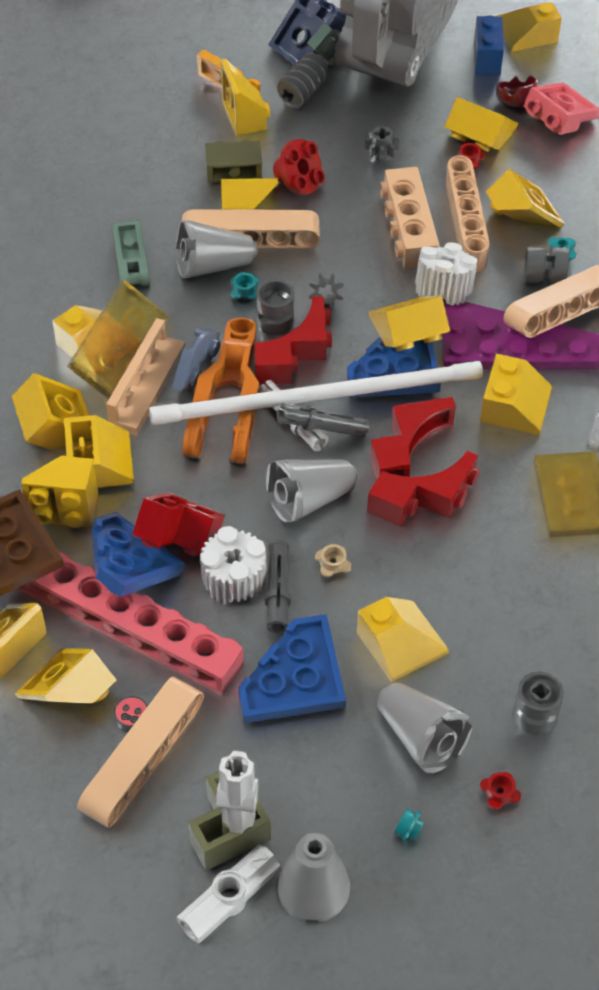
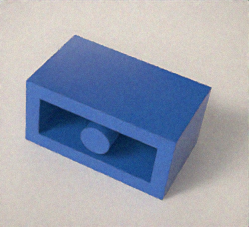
[474,15,504,75]

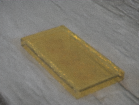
[67,280,169,400]

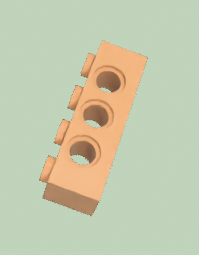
[380,167,440,269]

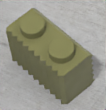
[205,140,262,184]

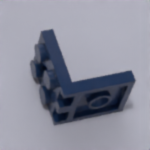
[268,0,346,65]

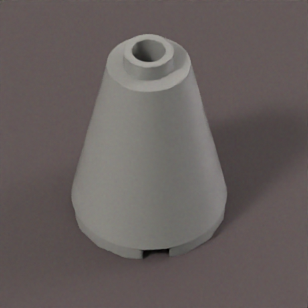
[176,220,257,278]
[266,459,358,523]
[377,682,472,773]
[277,833,350,922]

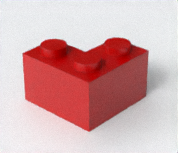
[132,492,225,557]

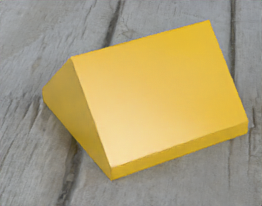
[0,603,47,679]

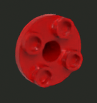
[273,139,325,195]

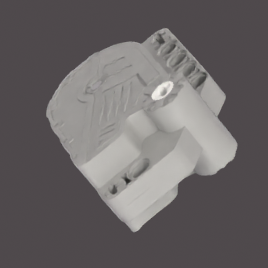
[334,0,458,87]

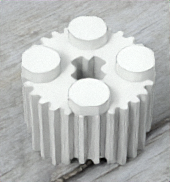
[415,242,477,306]
[200,526,267,605]

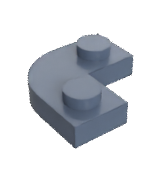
[172,329,221,391]

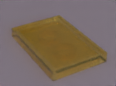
[533,451,599,538]

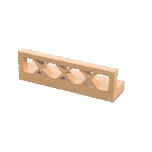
[106,318,185,436]

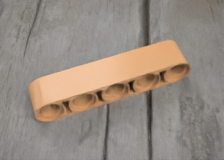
[446,155,489,272]
[182,209,320,248]
[504,265,599,338]
[77,676,204,828]

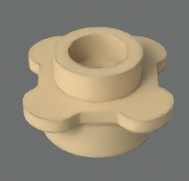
[315,544,352,577]

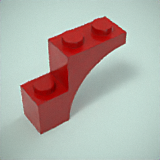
[255,296,332,385]
[370,397,456,480]
[367,450,480,527]

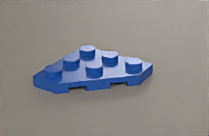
[347,337,441,398]
[92,512,186,597]
[238,614,346,724]

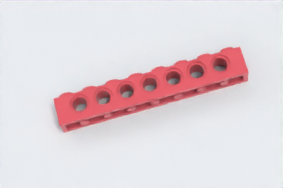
[17,552,244,696]

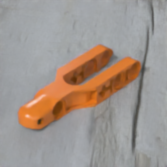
[182,318,259,464]

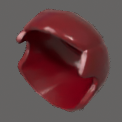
[496,76,538,108]

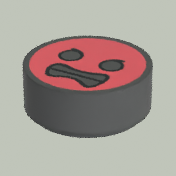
[114,696,148,732]

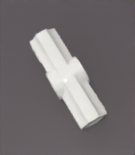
[216,751,259,833]
[177,845,281,944]

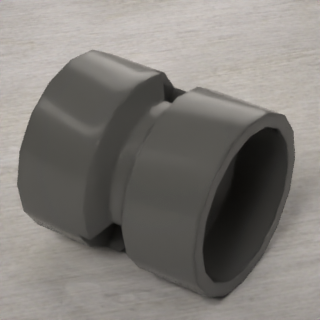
[524,246,569,284]
[256,279,294,335]
[513,671,564,735]

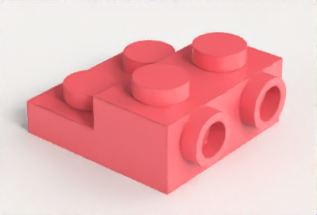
[523,82,599,135]

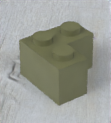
[188,771,271,871]

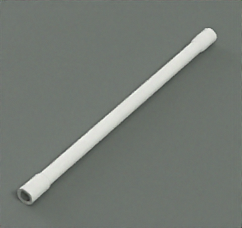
[149,361,483,426]

